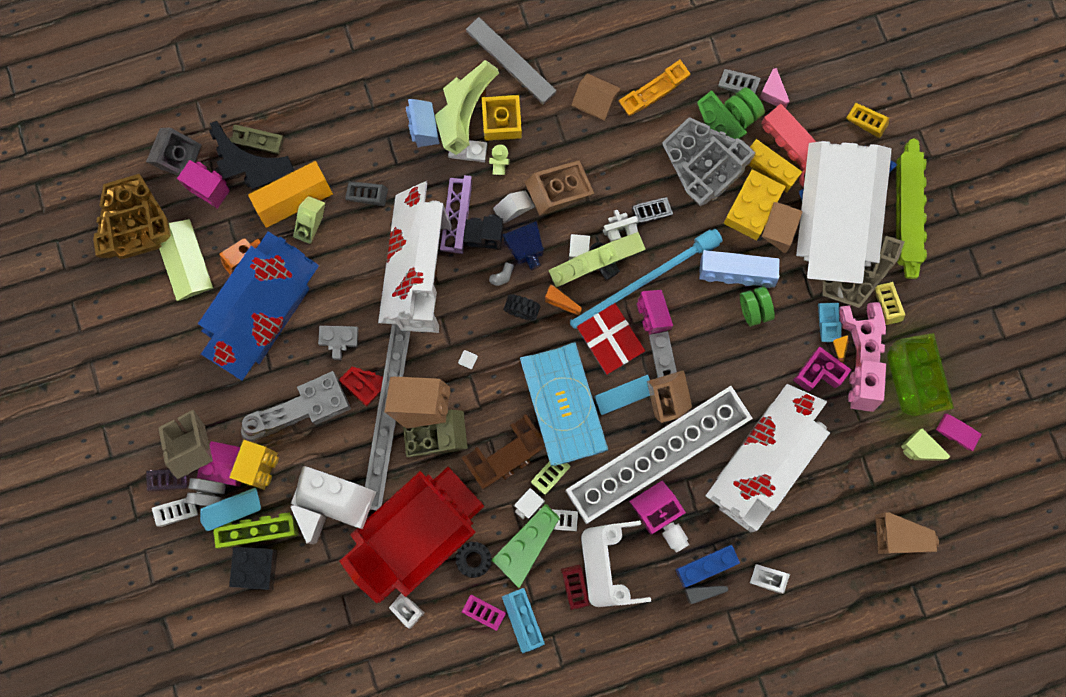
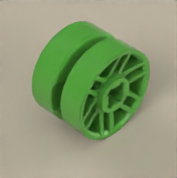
[725,87,765,129]
[740,287,775,327]

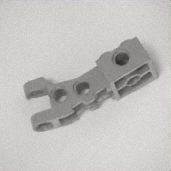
[241,371,351,442]

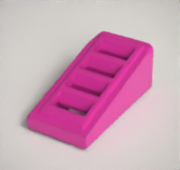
[462,594,506,631]

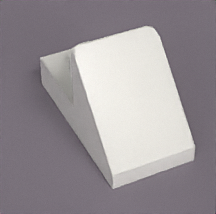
[448,140,487,162]

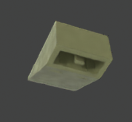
[403,410,468,457]

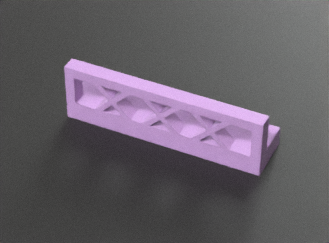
[440,175,472,254]

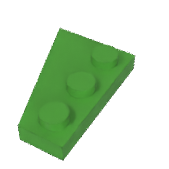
[697,90,747,139]

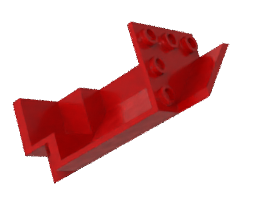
[339,467,485,603]

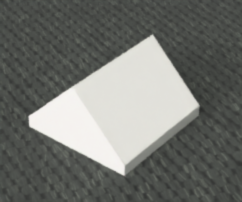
[291,505,327,544]

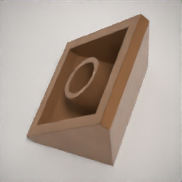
[572,73,621,121]
[762,202,803,253]

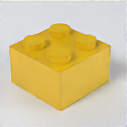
[482,95,522,141]

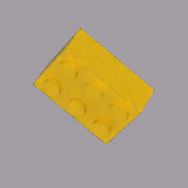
[723,169,786,241]
[229,440,279,490]

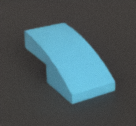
[818,303,841,342]

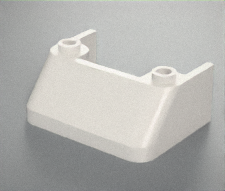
[581,521,651,607]

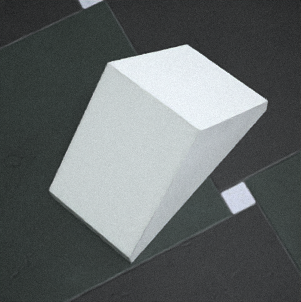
[493,190,535,224]
[750,564,790,594]
[389,594,425,629]

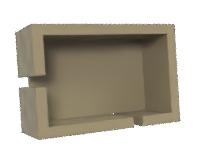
[158,410,213,479]

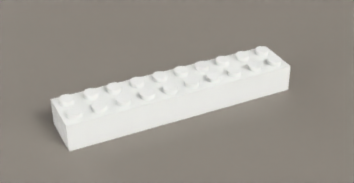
[566,386,753,524]

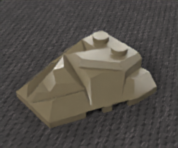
[823,236,905,308]

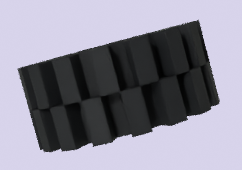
[503,294,541,321]
[456,542,492,578]

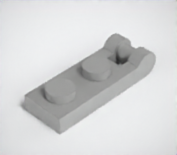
[649,331,677,378]

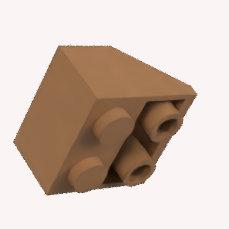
[647,371,692,423]

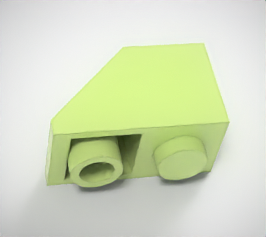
[293,196,325,244]

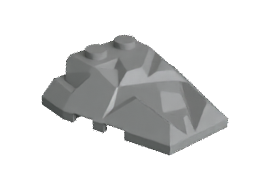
[662,117,755,206]

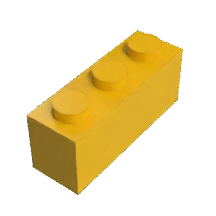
[748,139,802,192]

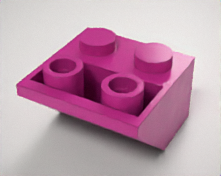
[636,290,673,335]
[629,481,686,535]

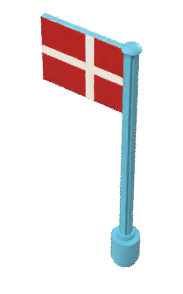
[570,229,723,375]

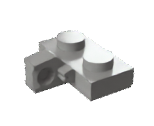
[318,326,359,360]

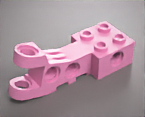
[839,302,886,412]

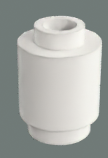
[662,522,689,552]

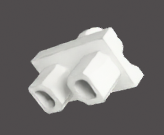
[603,210,638,242]

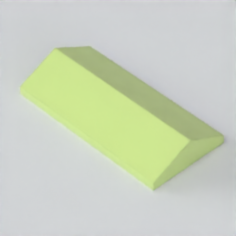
[160,219,214,301]

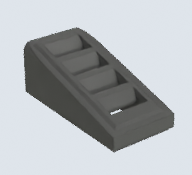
[345,181,388,206]
[684,586,728,604]

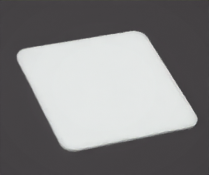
[458,350,478,369]

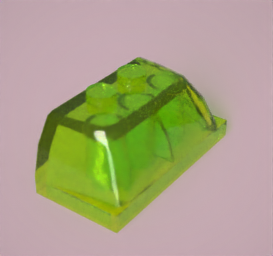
[887,333,954,416]

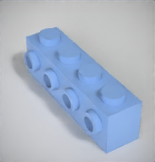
[699,250,779,288]

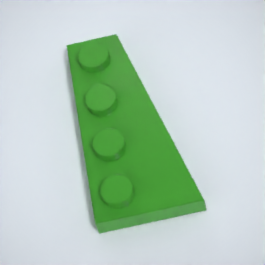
[492,504,560,588]

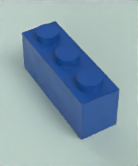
[675,545,740,588]

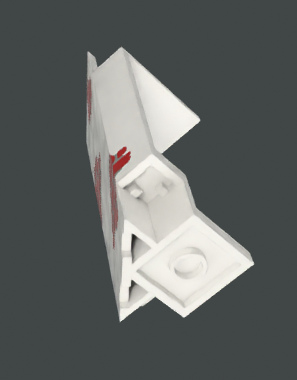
[378,181,452,333]
[706,384,830,533]

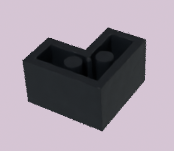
[463,214,504,250]

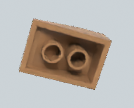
[525,160,594,216]

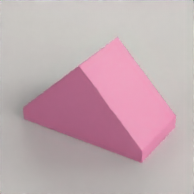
[759,68,790,108]

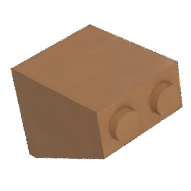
[384,376,451,429]
[875,513,939,554]

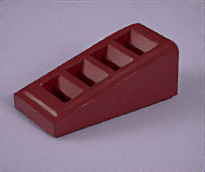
[561,565,590,610]

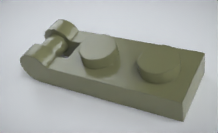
[230,125,284,155]

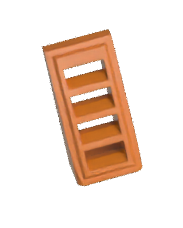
[545,285,582,316]

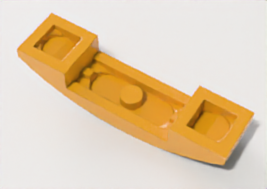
[619,60,691,116]

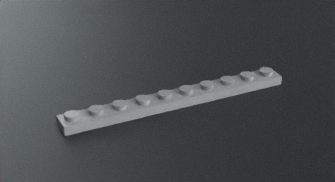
[365,324,410,511]

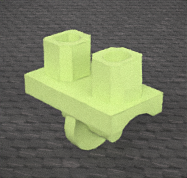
[489,145,510,175]

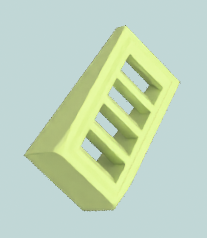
[531,461,571,496]

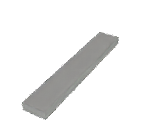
[466,17,556,105]

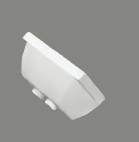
[291,466,376,529]

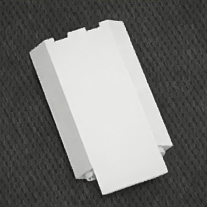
[796,141,892,283]

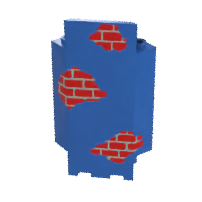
[198,232,319,381]

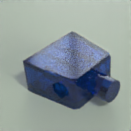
[503,221,544,270]

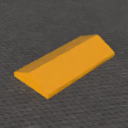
[248,160,333,228]

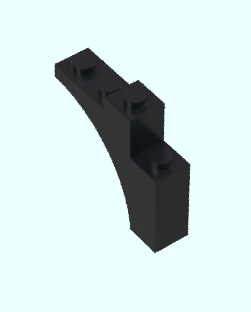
[209,121,295,191]

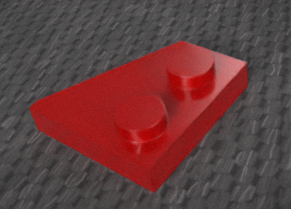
[339,366,383,407]

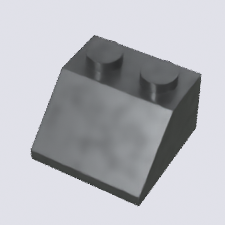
[146,128,202,176]

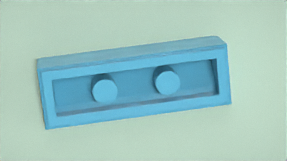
[594,375,650,415]
[200,488,261,531]
[502,588,545,653]

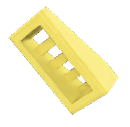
[874,282,905,325]

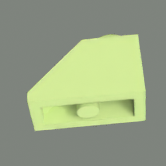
[901,428,950,461]

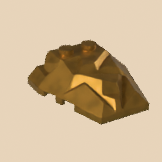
[93,174,171,259]

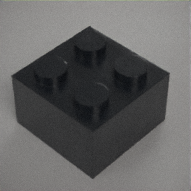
[229,547,277,590]

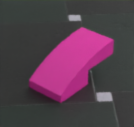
[936,413,982,451]

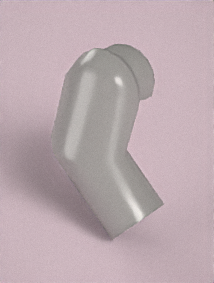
[489,263,514,286]

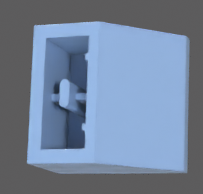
[406,99,439,147]

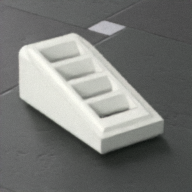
[152,498,198,527]
[539,508,578,531]

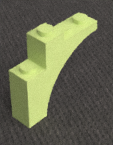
[434,60,499,155]
[549,232,646,287]

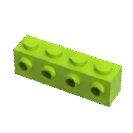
[213,512,299,549]

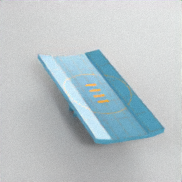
[520,342,608,466]

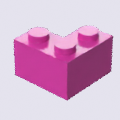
[793,347,851,392]

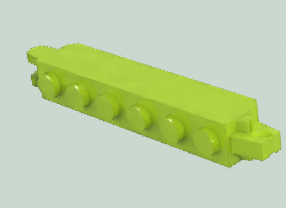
[896,138,927,279]

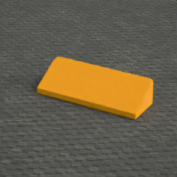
[833,335,849,363]

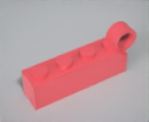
[761,104,816,187]

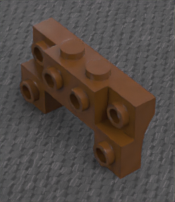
[461,414,546,490]

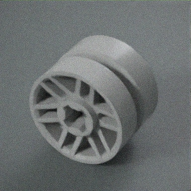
[185,478,226,506]

